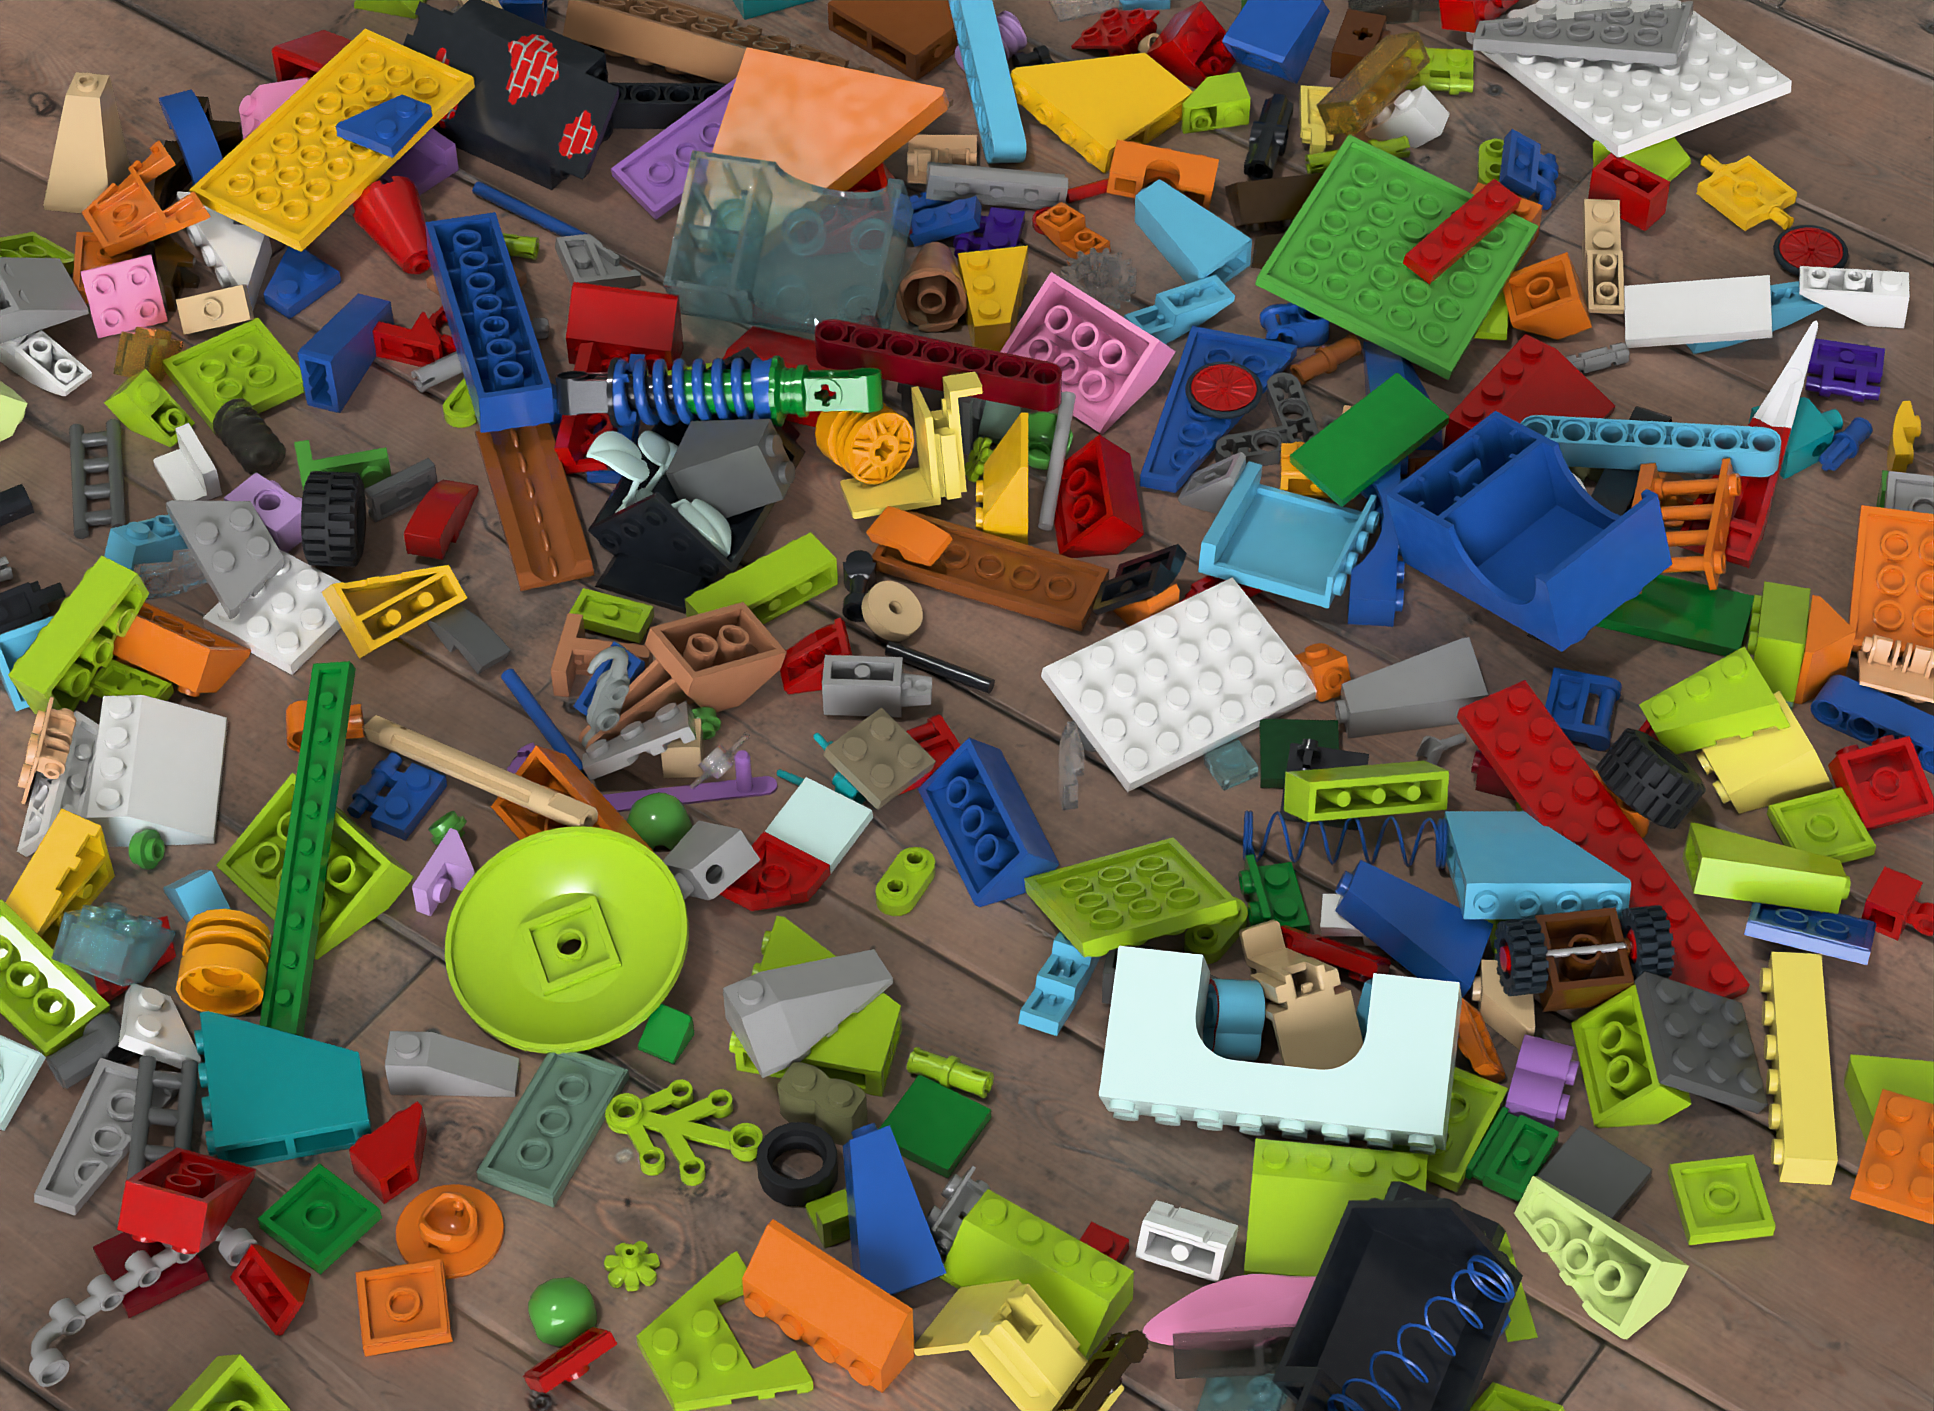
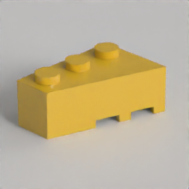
[958,245,1028,352]
[5,808,115,949]

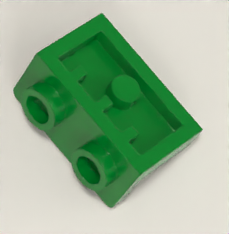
[1238,854,1310,933]

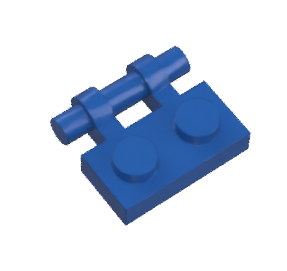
[1499,129,1559,210]
[347,752,447,841]

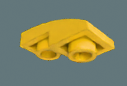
[1887,401,1921,473]

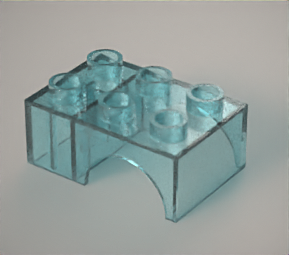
[663,150,913,334]

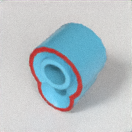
[1203,978,1265,1061]

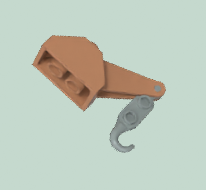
[579,602,787,749]

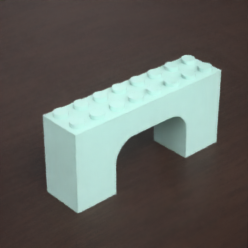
[1099,946,1462,1155]

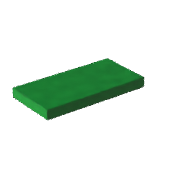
[1290,373,1449,507]
[1595,574,1754,656]

